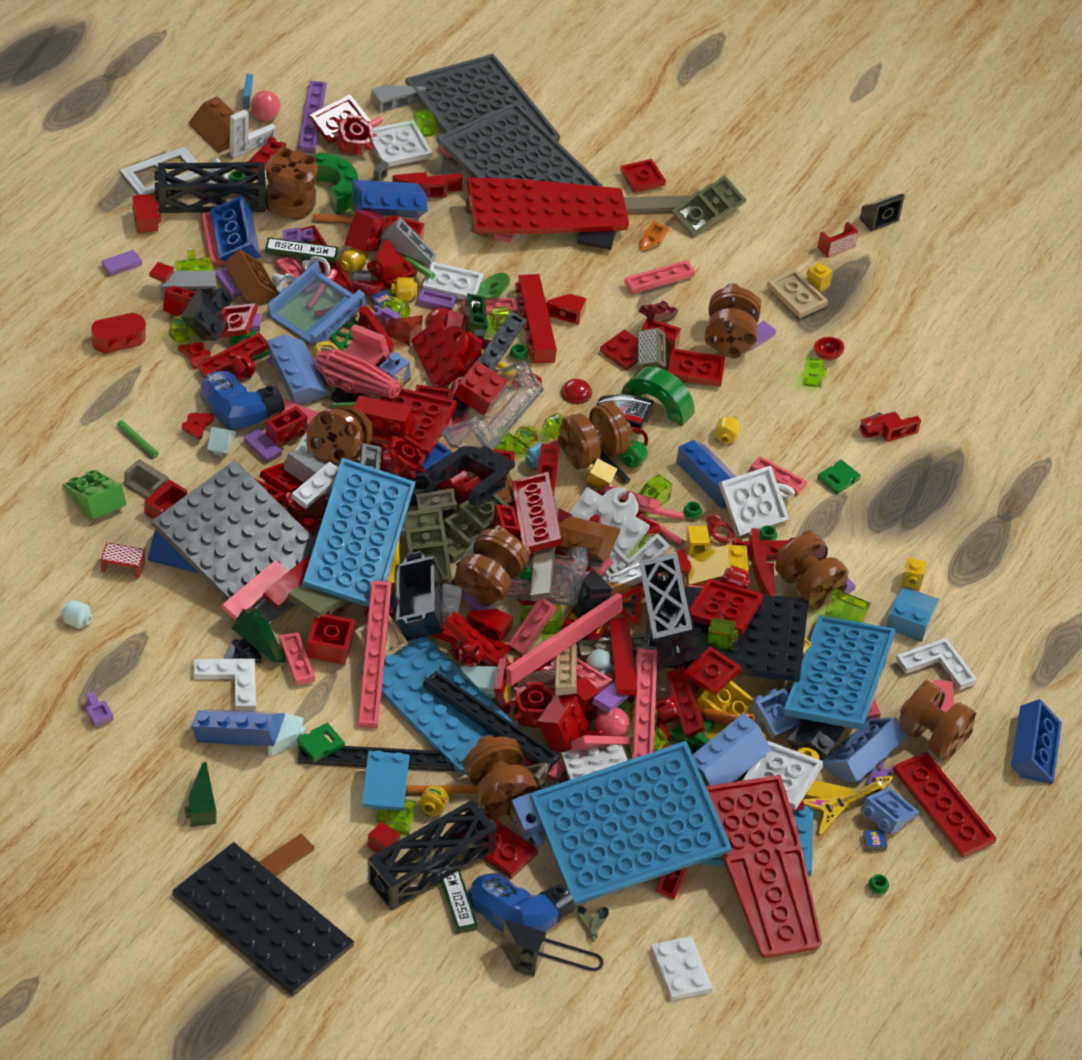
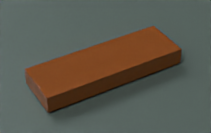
[259,834,315,876]

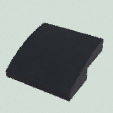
[577,231,616,250]

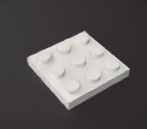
[370,120,432,167]
[719,466,789,537]
[742,741,823,810]
[562,744,628,780]

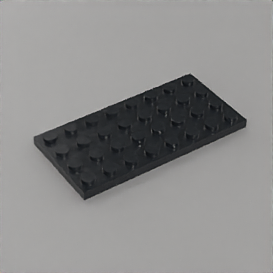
[172,842,354,996]

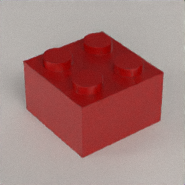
[344,210,387,252]
[453,361,508,416]
[307,614,355,665]
[537,694,589,752]

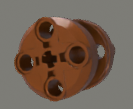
[266,148,318,220]
[705,283,761,358]
[558,401,632,470]
[306,406,373,464]
[454,526,531,606]
[775,530,849,610]
[898,680,976,761]
[462,735,538,816]

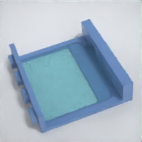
[267,262,366,346]

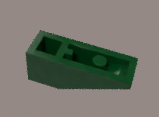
[464,293,488,339]
[231,608,286,663]
[185,762,216,827]

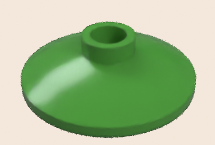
[478,273,510,300]

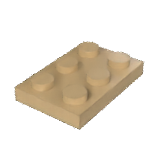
[767,269,828,318]

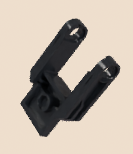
[428,446,515,507]

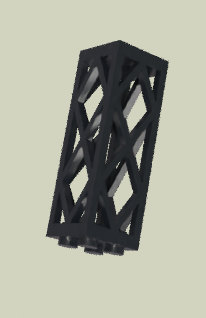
[154,162,266,213]
[639,552,701,667]
[368,800,497,911]

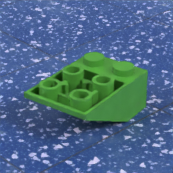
[63,470,127,519]

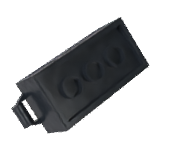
[396,550,443,641]

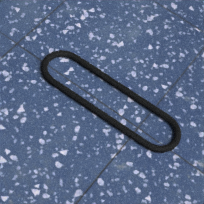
[543,938,604,971]

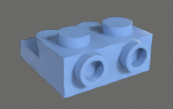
[748,688,802,738]
[860,787,919,835]

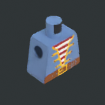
[379,352,411,388]
[509,793,544,847]

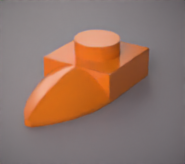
[641,221,669,251]

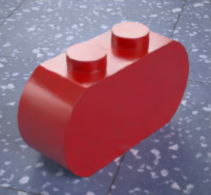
[91,312,146,353]

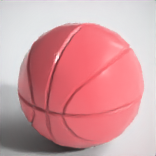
[250,90,280,121]
[595,707,630,737]

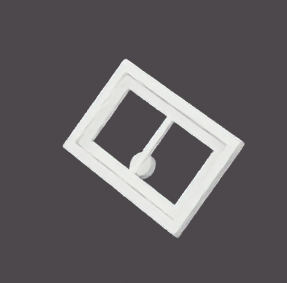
[120,147,202,195]

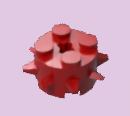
[331,114,377,155]
[380,436,425,479]
[507,681,555,728]

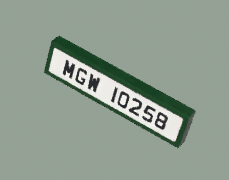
[265,237,339,264]
[440,860,478,933]

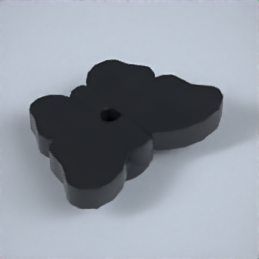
[224,639,261,663]

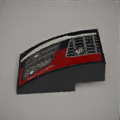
[595,395,654,435]

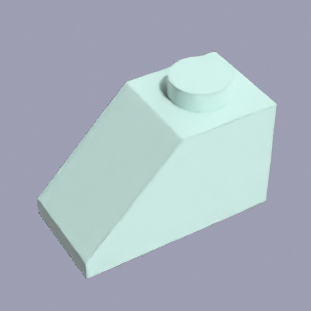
[207,427,236,456]
[461,666,498,699]
[268,712,306,756]

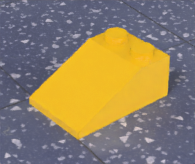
[687,545,749,587]
[695,681,753,721]

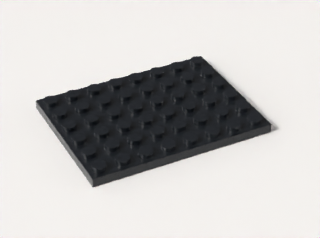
[643,586,809,682]

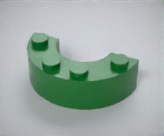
[312,152,358,215]
[621,366,695,426]

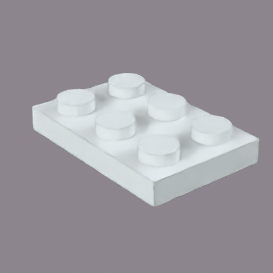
[423,262,484,300]
[651,936,712,1001]

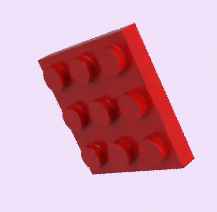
[690,578,763,635]

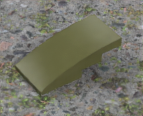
[672,175,747,237]
[444,494,509,562]
[404,508,452,581]
[287,584,354,619]

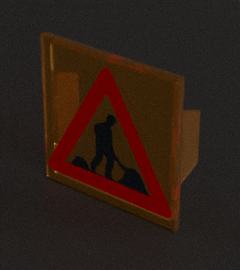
[607,582,644,625]

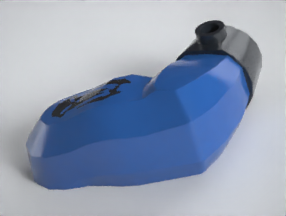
[199,371,285,430]
[468,873,575,932]

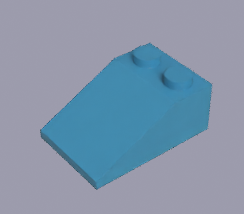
[886,587,939,641]
[362,751,409,811]

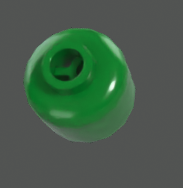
[620,441,648,468]

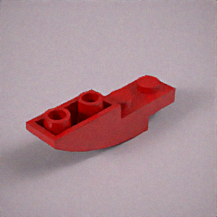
[392,172,463,198]

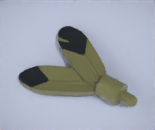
[577,906,609,942]

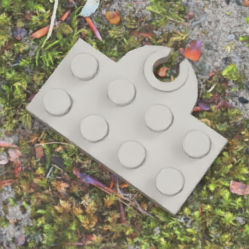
[570,487,650,558]

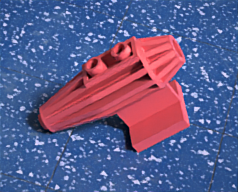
[314,324,401,399]

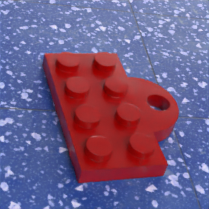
[411,318,469,388]

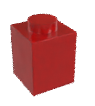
[367,821,401,853]

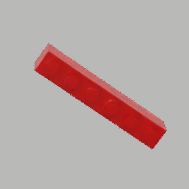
[515,274,557,364]

